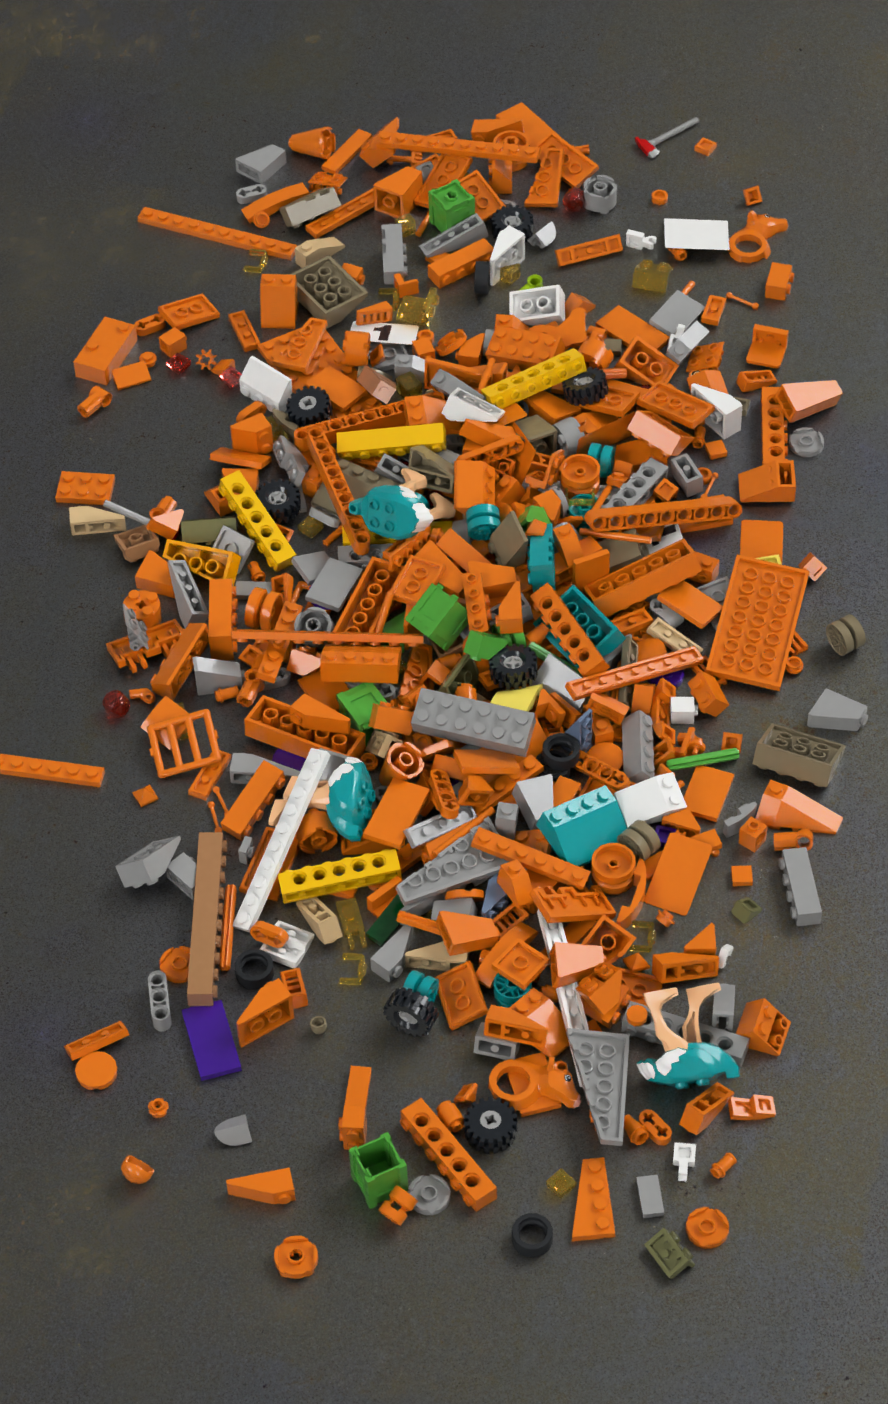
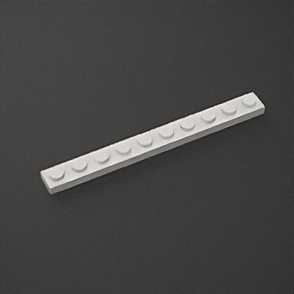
[233,748,330,933]
[537,909,589,1087]

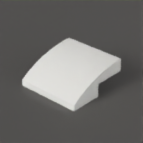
[259,920,315,969]

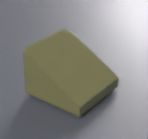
[731,897,763,924]

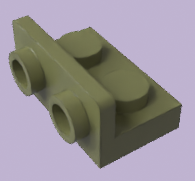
[644,1228,695,1279]

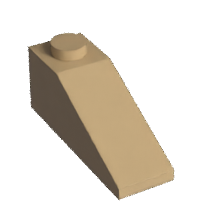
[295,237,345,268]
[69,506,127,536]
[296,897,343,944]
[405,942,470,971]

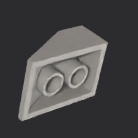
[115,835,181,888]

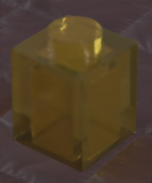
[396,371,422,398]

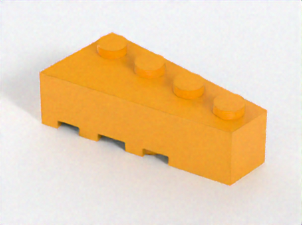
[162,539,241,586]

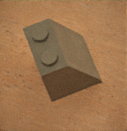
[505,414,557,456]
[598,528,650,574]

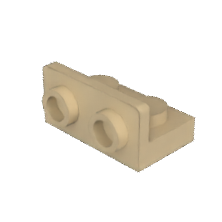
[365,729,403,758]

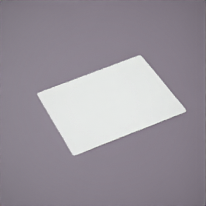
[664,218,729,250]

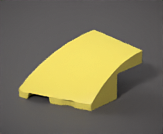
[490,684,543,712]

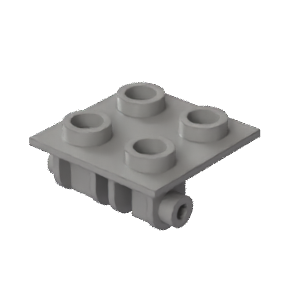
[122,604,149,651]

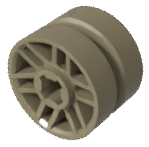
[826,614,866,656]
[617,820,661,864]

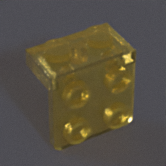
[632,259,673,293]
[396,287,440,326]

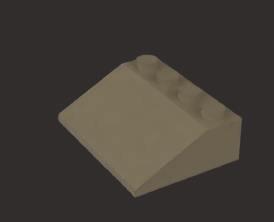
[289,255,368,329]
[311,458,401,525]
[752,723,846,787]

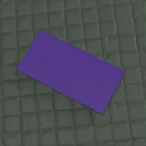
[181,1000,242,1081]

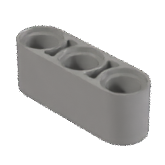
[148,971,172,1032]

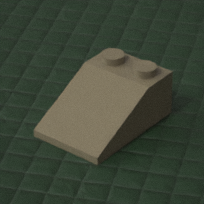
[488,510,528,569]

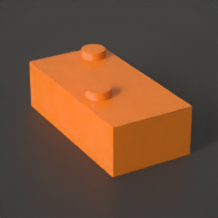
[73,317,138,386]

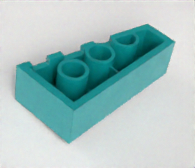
[527,523,556,592]

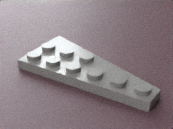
[396,816,509,906]
[566,1028,630,1146]

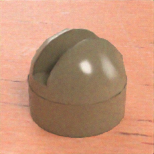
[310,1016,327,1034]

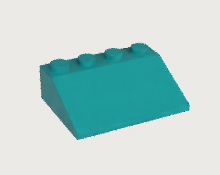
[533,584,626,668]
[536,785,627,867]

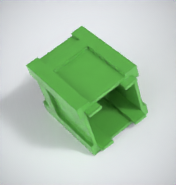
[428,179,475,233]
[405,583,468,652]
[336,683,394,746]
[349,1132,408,1209]

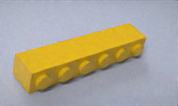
[337,423,447,461]

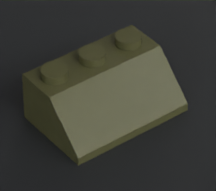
[181,516,238,545]
[437,653,480,695]

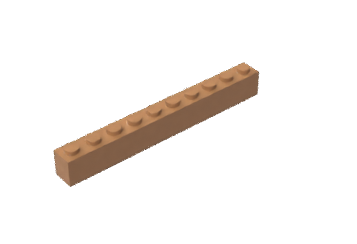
[187,832,228,1006]

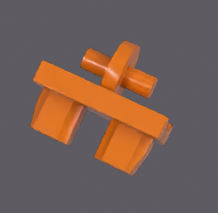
[673,727,706,758]

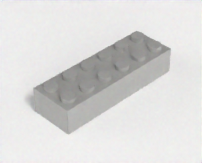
[411,688,536,757]

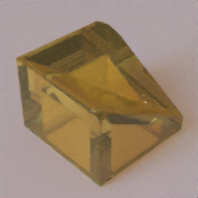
[395,213,416,238]
[500,263,520,286]

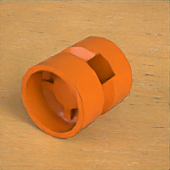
[378,1185,418,1226]

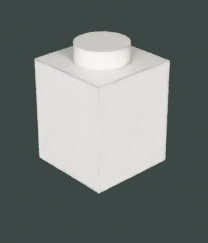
[670,697,698,724]

